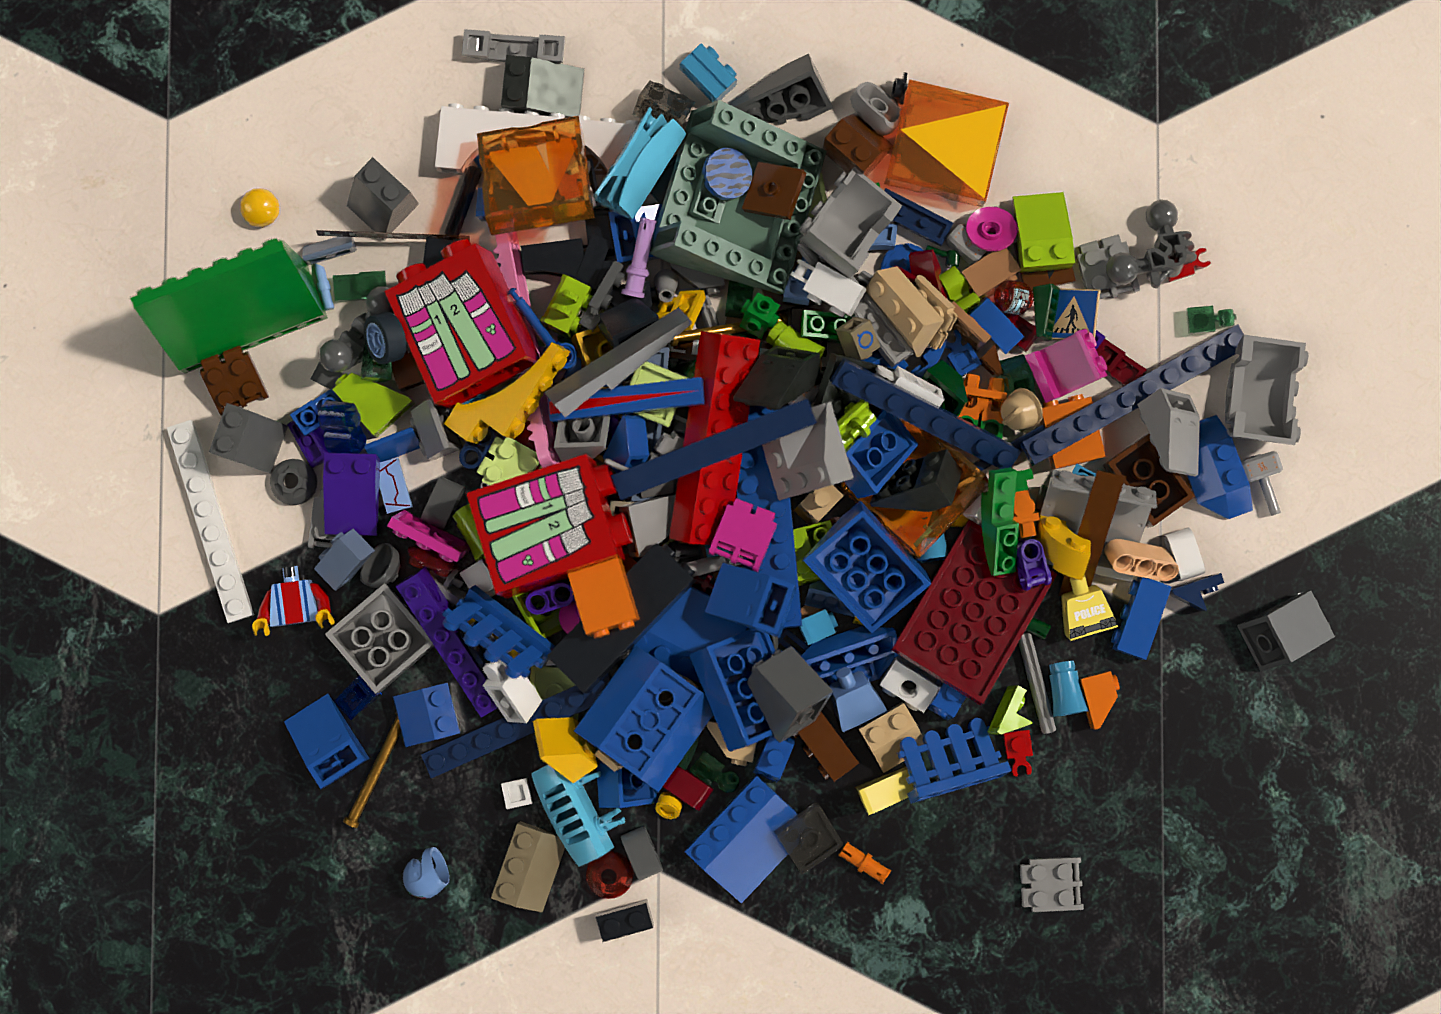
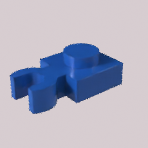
[944,330,982,377]

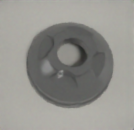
[270,459,318,505]
[360,543,401,588]

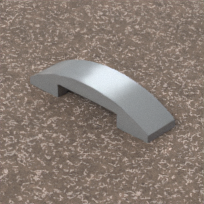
[462,29,565,63]

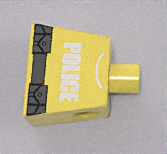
[1061,575,1118,641]

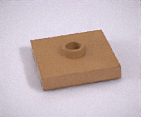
[952,301,992,351]

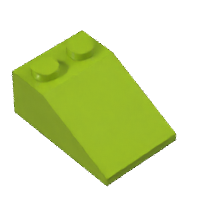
[1012,192,1075,273]

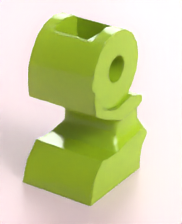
[939,266,980,314]

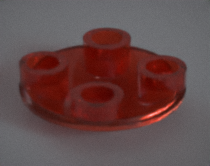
[408,545,457,577]

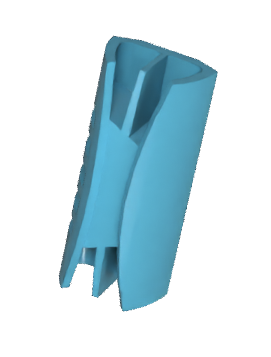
[593,107,686,219]
[531,764,625,867]

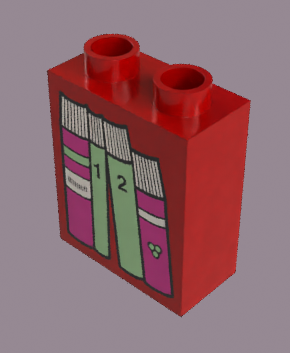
[384,239,540,409]
[466,454,633,598]

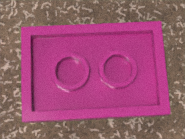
[388,510,470,562]

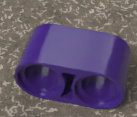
[526,580,574,615]

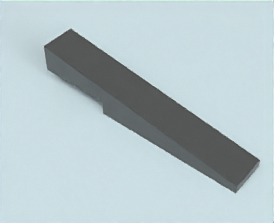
[544,307,692,418]

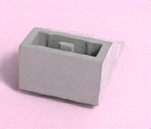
[1137,388,1200,477]

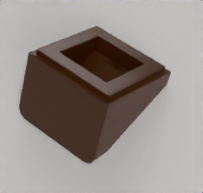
[980,345,1003,378]

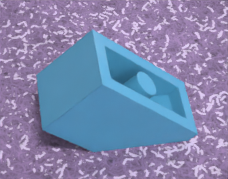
[799,609,838,645]

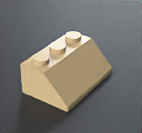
[866,266,944,357]

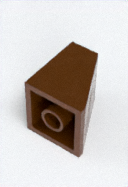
[823,113,894,177]

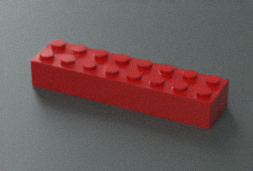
[669,331,760,545]

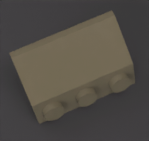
[491,821,565,912]

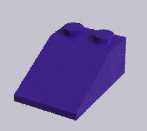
[323,453,380,536]

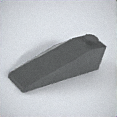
[729,53,833,124]

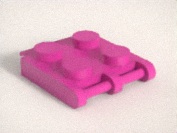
[708,498,777,572]

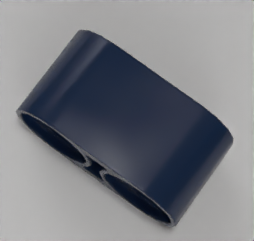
[459,426,497,471]

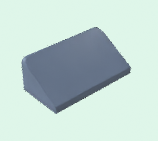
[302,237,357,265]

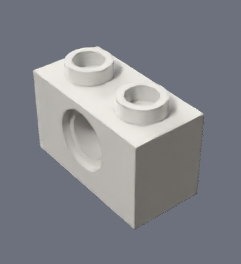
[880,655,942,713]

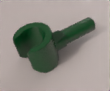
[926,245,960,268]

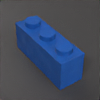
[1111,577,1172,660]

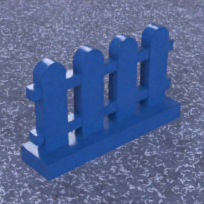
[443,585,556,679]
[897,718,1011,803]

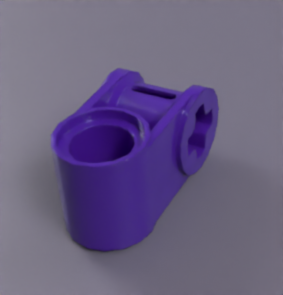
[1016,539,1052,591]

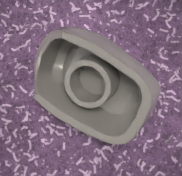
[850,82,902,136]

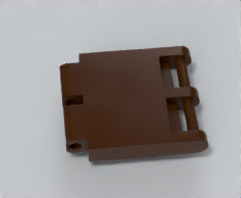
[200,345,269,416]

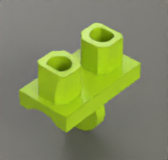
[836,399,877,449]

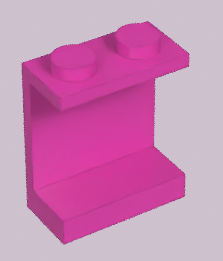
[1025,329,1107,403]

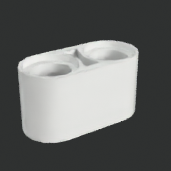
[1164,527,1205,581]

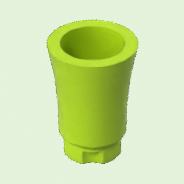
[766,321,825,358]
[452,504,485,562]

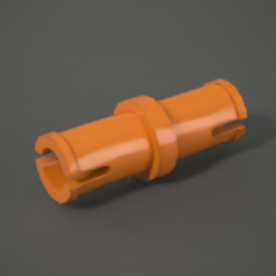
[838,842,891,884]

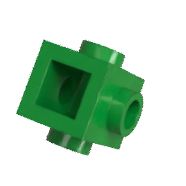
[739,292,780,339]

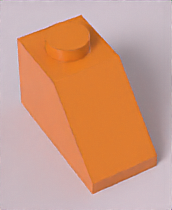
[1079,671,1120,730]

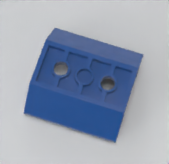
[574,646,714,792]

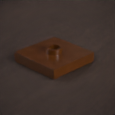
[742,162,807,220]

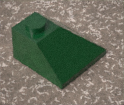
[922,360,968,416]

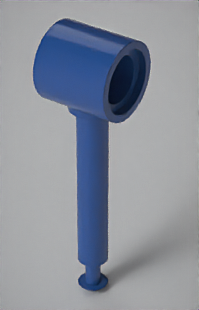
[508,288,577,369]

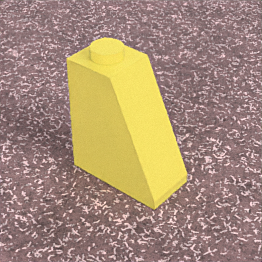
[856,767,914,815]

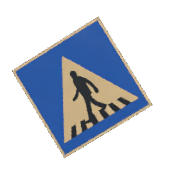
[1052,289,1101,340]

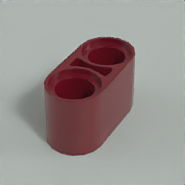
[662,764,714,811]

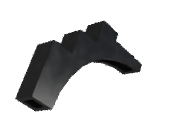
[521,238,657,310]

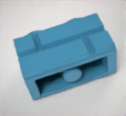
[679,43,737,102]

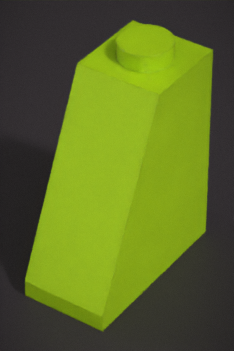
[332,372,415,437]

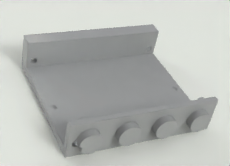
[1030,470,1157,582]

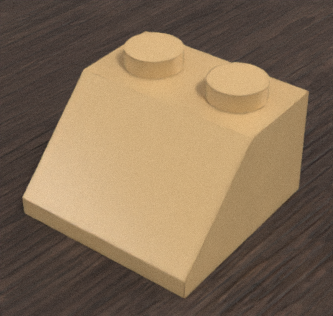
[857,702,924,773]

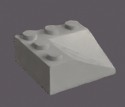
[762,402,853,500]
[325,583,434,694]

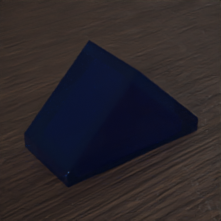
[335,675,382,720]

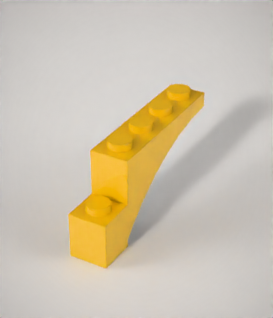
[444,342,570,444]

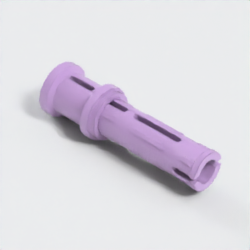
[621,217,657,298]

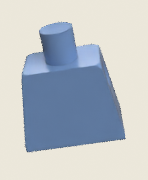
[829,667,888,732]

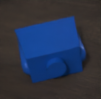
[927,682,966,720]

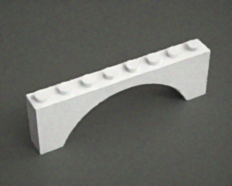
[435,103,639,174]

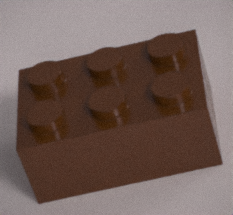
[1102,433,1195,528]

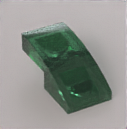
[332,271,386,302]

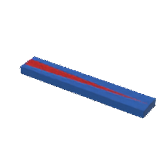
[548,377,705,422]

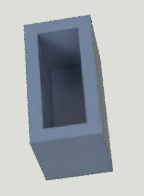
[314,529,375,591]

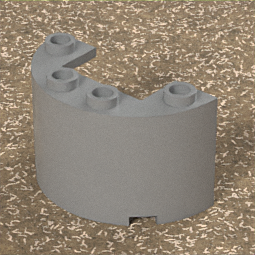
[799,167,902,278]
[1225,335,1308,445]

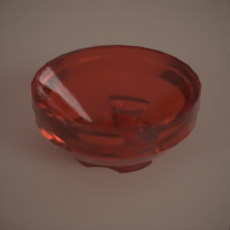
[586,851,633,899]

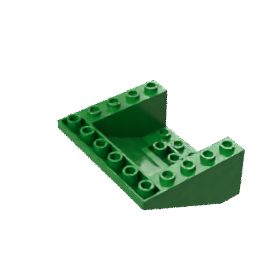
[130,238,328,373]

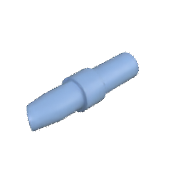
[315,263,334,311]

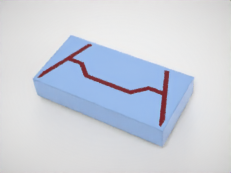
[379,457,413,514]

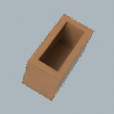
[961,248,1021,299]

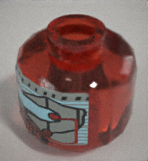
[994,280,1034,315]

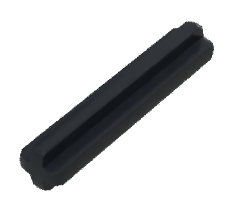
[444,166,482,235]

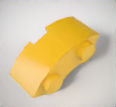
[1033,515,1091,580]

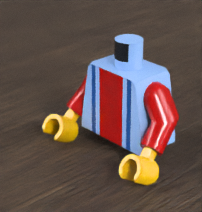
[252,566,335,636]

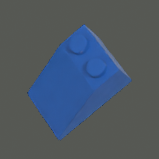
[844,409,919,499]

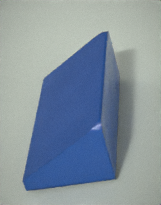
[364,427,420,462]

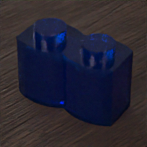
[318,401,366,454]

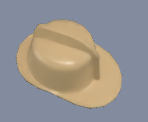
[1001,388,1043,433]

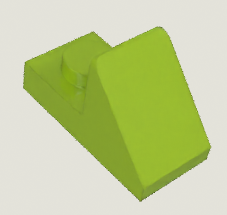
[987,685,1033,735]

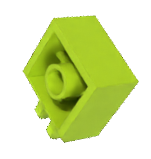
[540,274,593,340]

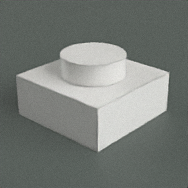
[501,778,533,809]

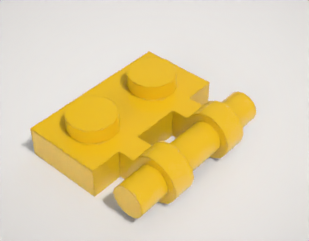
[656,290,706,332]

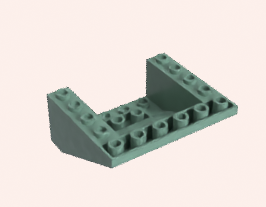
[649,100,827,294]

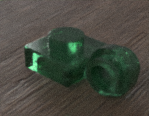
[1186,305,1237,335]
[689,751,739,793]

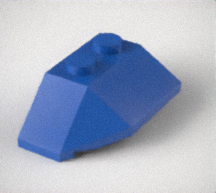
[1186,415,1253,519]
[801,626,898,686]

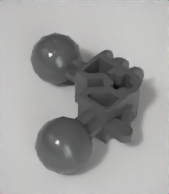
[1106,199,1197,289]
[319,287,394,372]

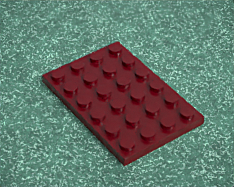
[891,519,1057,706]

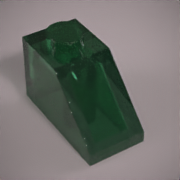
[1000,354,1036,397]

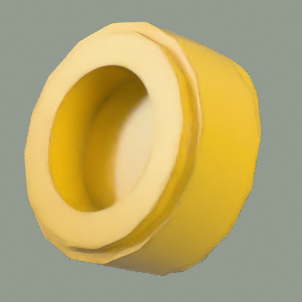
[655,791,683,819]

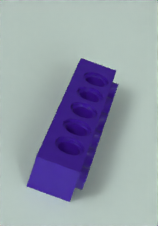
[396,567,498,717]

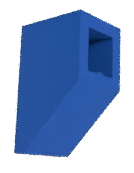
[603,416,649,473]

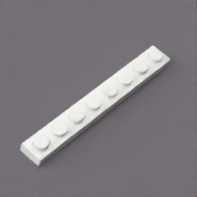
[167,420,254,623]

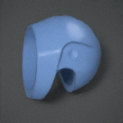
[403,847,449,899]

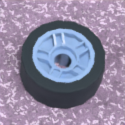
[364,312,406,364]

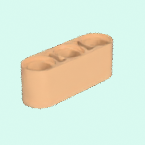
[1104,539,1179,581]

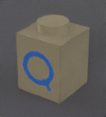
[836,317,880,360]

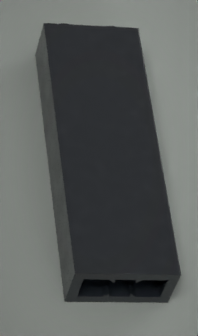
[547,542,696,694]

